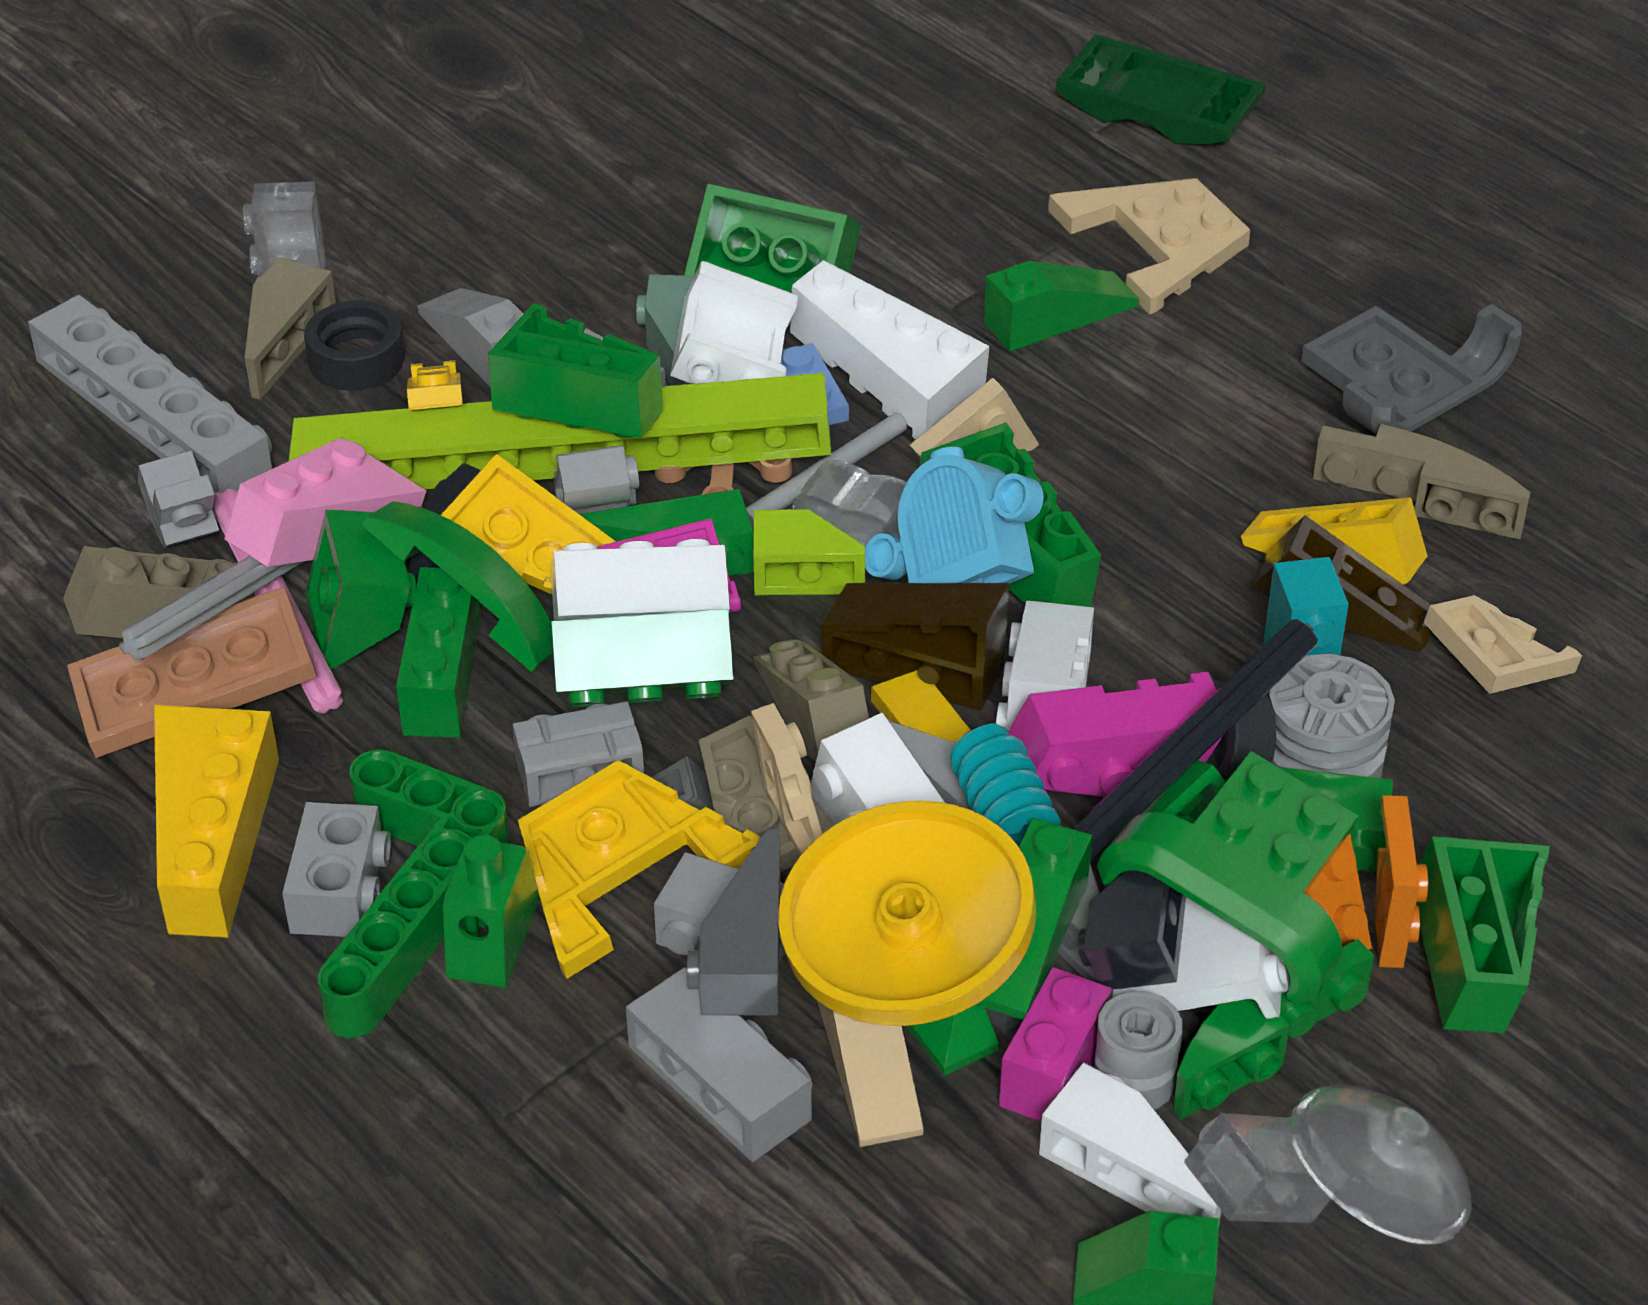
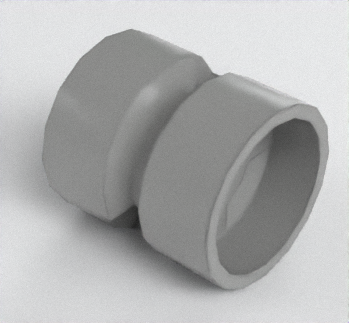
[1094,991,1182,1110]

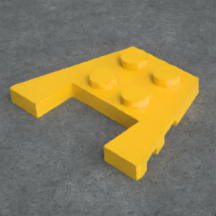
[518,760,760,979]

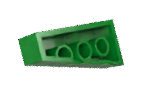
[919,422,1101,607]

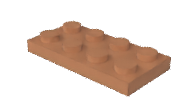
[67,586,317,758]

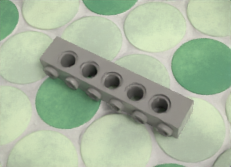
[28,295,272,493]

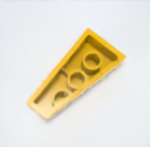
[154,705,279,938]

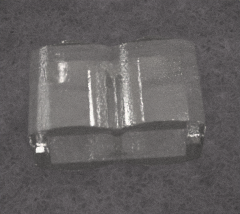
[793,459,907,547]

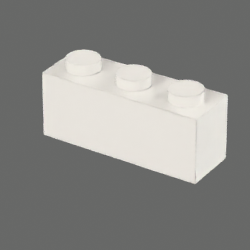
[551,539,730,621]

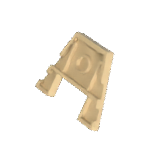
[1048,178,1250,315]

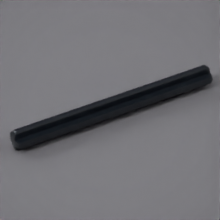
[1072,619,1318,863]

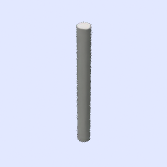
[746,413,907,529]

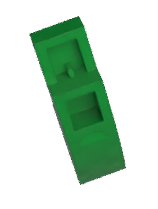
[1173,939,1374,1120]

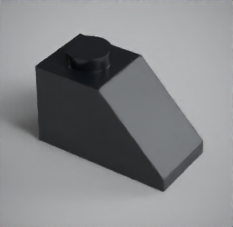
[1078,870,1186,990]

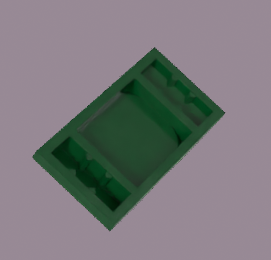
[1056,34,1266,144]

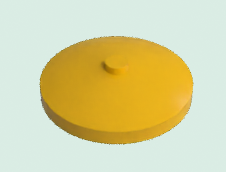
[778,801,1037,1026]

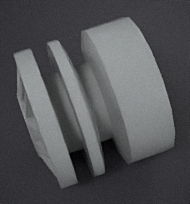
[1269,654,1395,778]

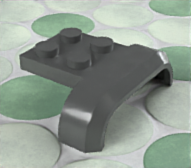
[1301,304,1522,435]

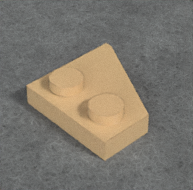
[910,378,1039,459]
[1424,595,1582,694]
[751,703,822,856]

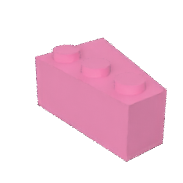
[225,437,426,567]

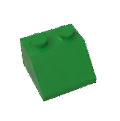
[305,509,416,669]

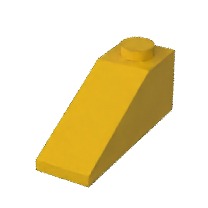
[1241,497,1427,585]

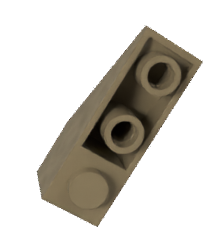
[63,546,254,638]
[753,640,869,762]

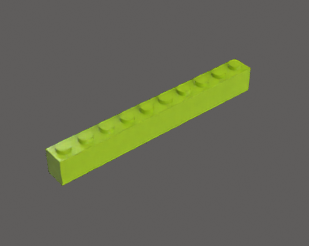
[289,373,831,490]

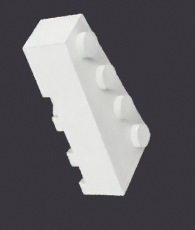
[790,260,990,440]

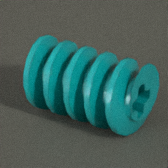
[950,723,1061,847]

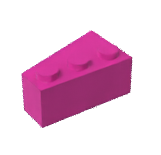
[1008,672,1222,797]

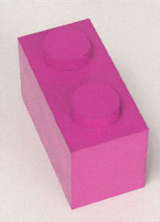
[999,967,1112,1122]

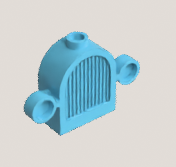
[865,447,1044,583]

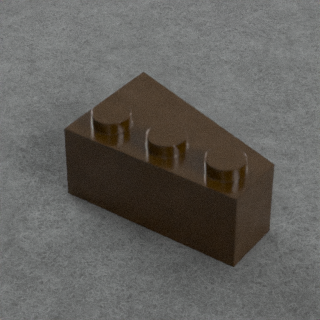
[821,583,1010,711]

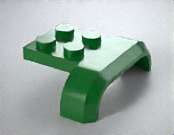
[1097,751,1358,1003]

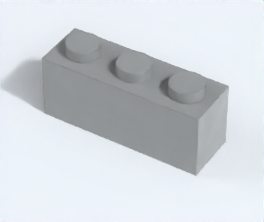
[626,967,812,1162]

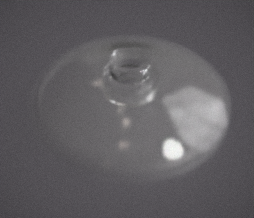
[1290,1085,1472,1244]

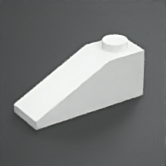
[1039,1063,1223,1223]

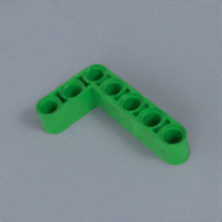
[318,749,510,1038]

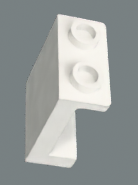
[670,261,798,384]
[1112,897,1289,1019]

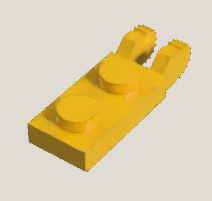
[407,360,463,410]

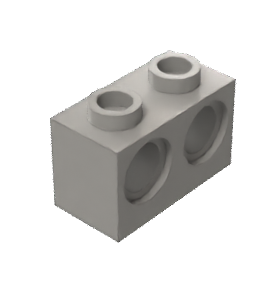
[282,802,391,937]

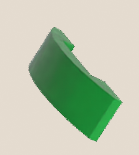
[361,501,554,672]

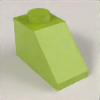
[754,509,865,595]

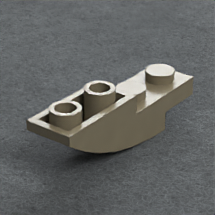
[1313,424,1531,539]

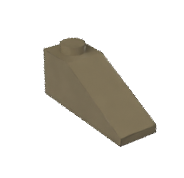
[245,257,336,400]

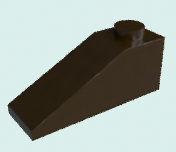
[1253,515,1431,652]

